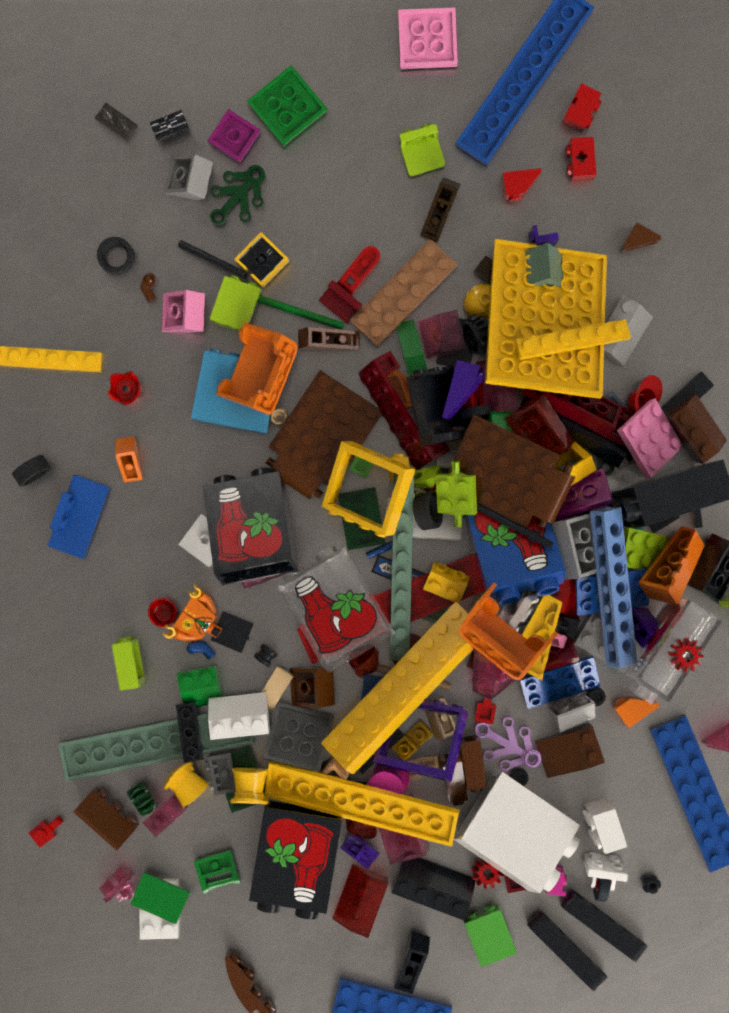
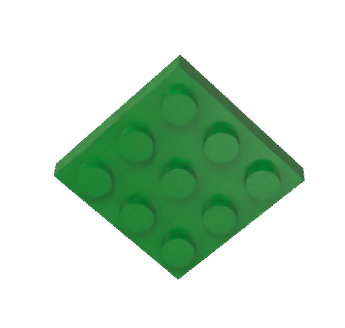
[247,65,328,147]

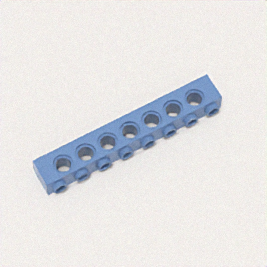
[590,507,637,668]

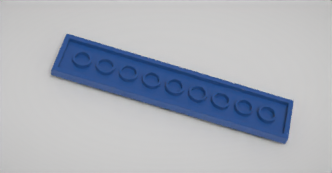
[455,0,595,166]

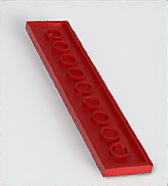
[297,553,485,664]

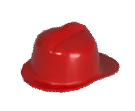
[628,375,663,413]

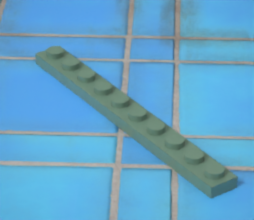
[390,473,414,661]

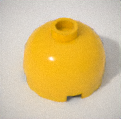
[463,284,491,321]

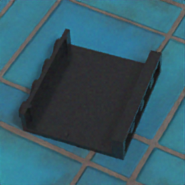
[406,365,469,446]

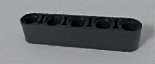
[560,890,648,962]
[527,910,608,991]

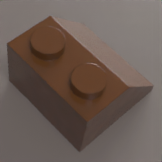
[290,666,335,708]

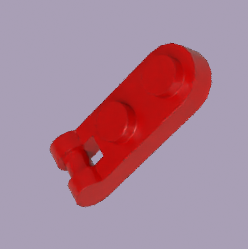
[337,246,380,295]

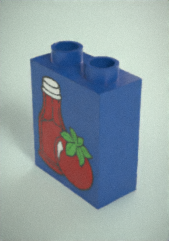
[464,511,565,606]

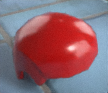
[148,598,178,628]

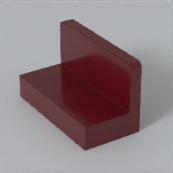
[319,280,362,324]

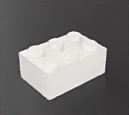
[582,797,627,854]

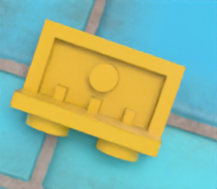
[423,562,469,604]

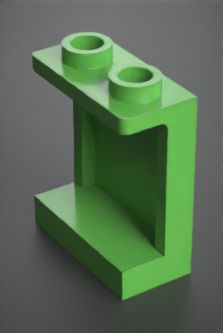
[464,904,517,967]

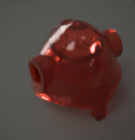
[347,644,379,678]
[346,819,377,839]

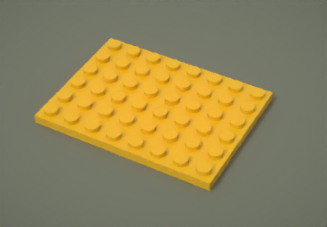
[485,239,607,399]

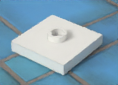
[178,514,212,567]

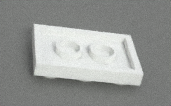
[506,593,543,632]
[139,879,179,939]

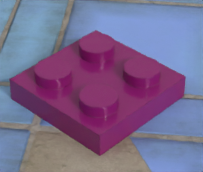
[207,109,261,163]

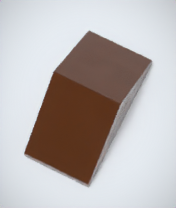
[620,223,662,253]

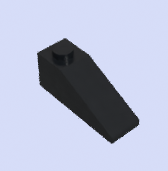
[394,932,430,994]

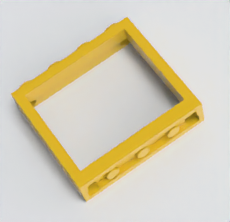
[321,441,415,538]

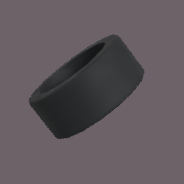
[97,237,135,275]
[12,455,51,487]
[413,492,443,530]

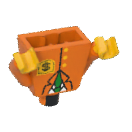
[162,584,222,641]

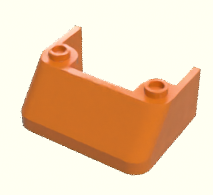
[459,583,558,680]

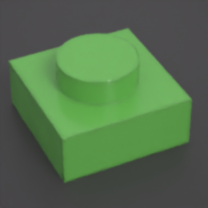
[349,456,373,478]

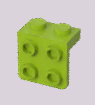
[399,123,445,177]

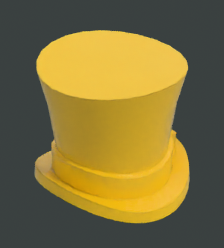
[163,762,209,807]
[230,767,269,804]

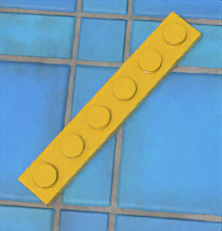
[514,319,631,360]
[0,346,103,372]

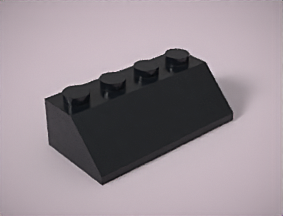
[391,851,476,920]

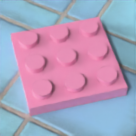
[398,7,458,69]
[617,398,683,479]

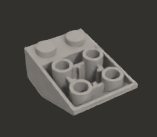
[549,693,596,732]

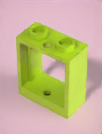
[112,636,146,691]

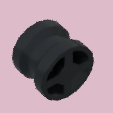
[254,644,278,667]

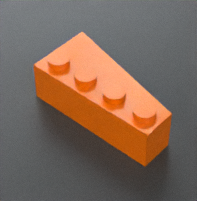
[638,526,705,606]

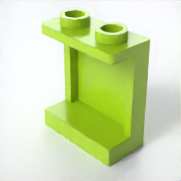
[210,275,262,332]

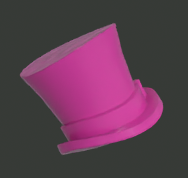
[368,764,410,794]

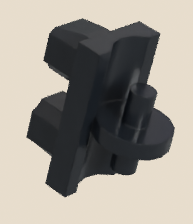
[150,110,189,142]
[555,613,580,639]

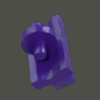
[340,832,380,869]

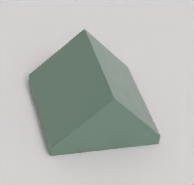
[525,243,564,287]

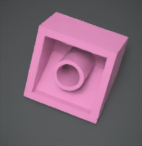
[162,290,205,333]

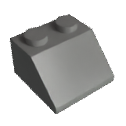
[164,154,213,200]

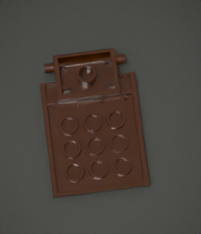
[265,370,384,499]
[447,415,575,528]

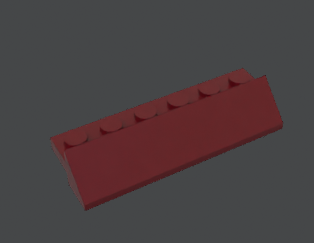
[522,389,635,447]

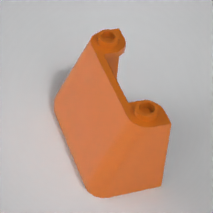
[216,322,298,415]

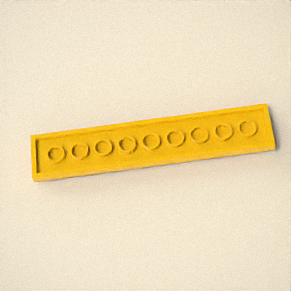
[264,761,460,847]

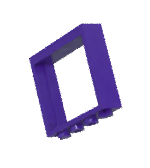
[373,699,468,782]

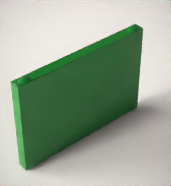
[130,872,190,924]

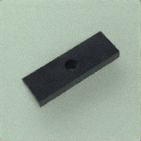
[176,701,204,762]

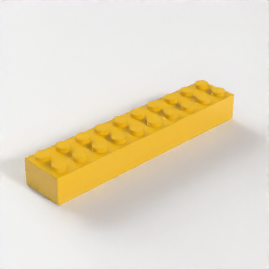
[321,602,474,775]

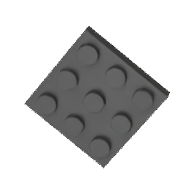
[263,702,334,773]

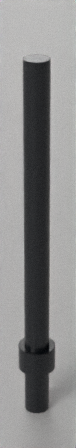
[477,502,554,549]

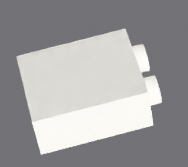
[454,772,580,893]

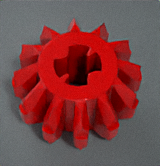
[668,637,704,673]
[471,858,504,889]

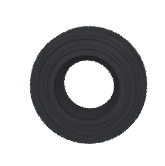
[459,405,494,425]

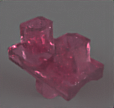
[99,866,135,903]

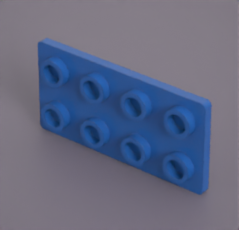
[48,475,110,559]
[575,568,649,616]
[520,656,600,709]

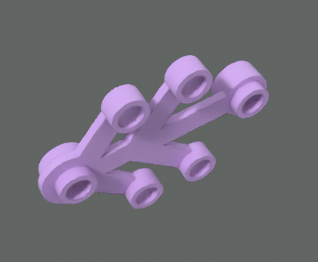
[474,716,541,771]

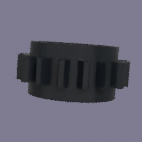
[463,314,489,356]

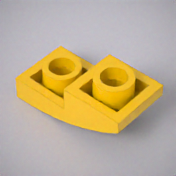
[391,719,434,761]

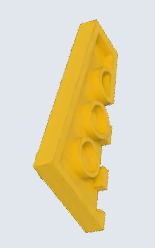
[522,595,563,681]

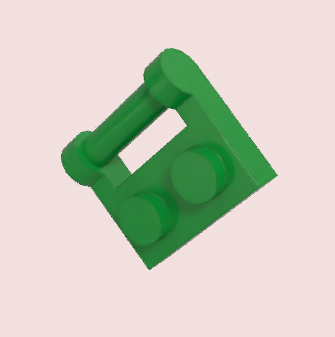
[194,849,241,893]

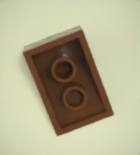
[535,723,605,778]

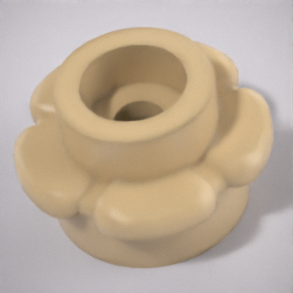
[270,408,289,427]

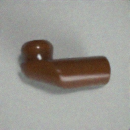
[140,273,156,303]

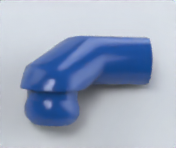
[186,641,215,660]

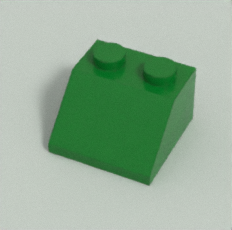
[176,664,223,707]

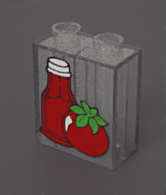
[278,546,396,673]
[620,598,722,705]

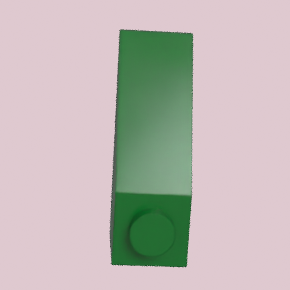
[396,319,428,376]

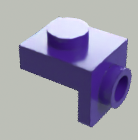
[528,225,559,247]

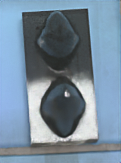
[95,103,138,141]

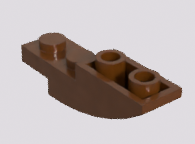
[225,950,276,1013]

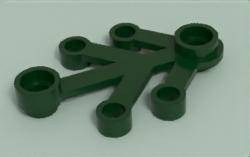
[210,165,265,226]

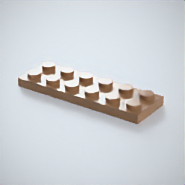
[350,239,457,347]

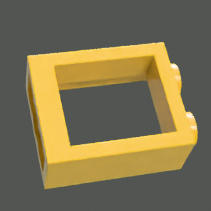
[552,439,597,486]

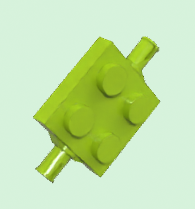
[436,461,477,527]

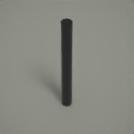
[178,240,247,279]

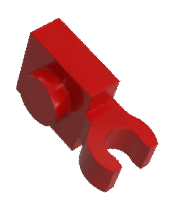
[474,688,497,724]
[28,816,64,848]

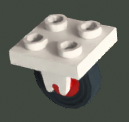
[583,852,628,902]

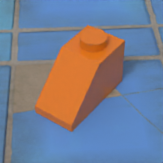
[115,436,143,482]
[612,696,660,728]

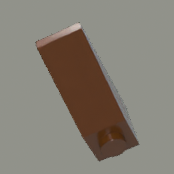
[298,327,360,350]

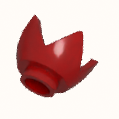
[107,371,141,405]

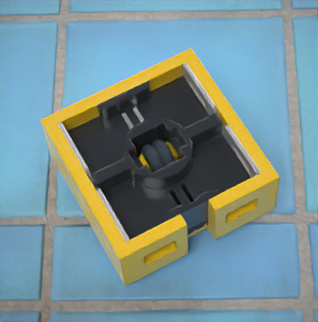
[234,232,289,288]

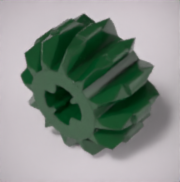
[127,782,157,816]

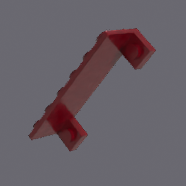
[358,351,450,470]

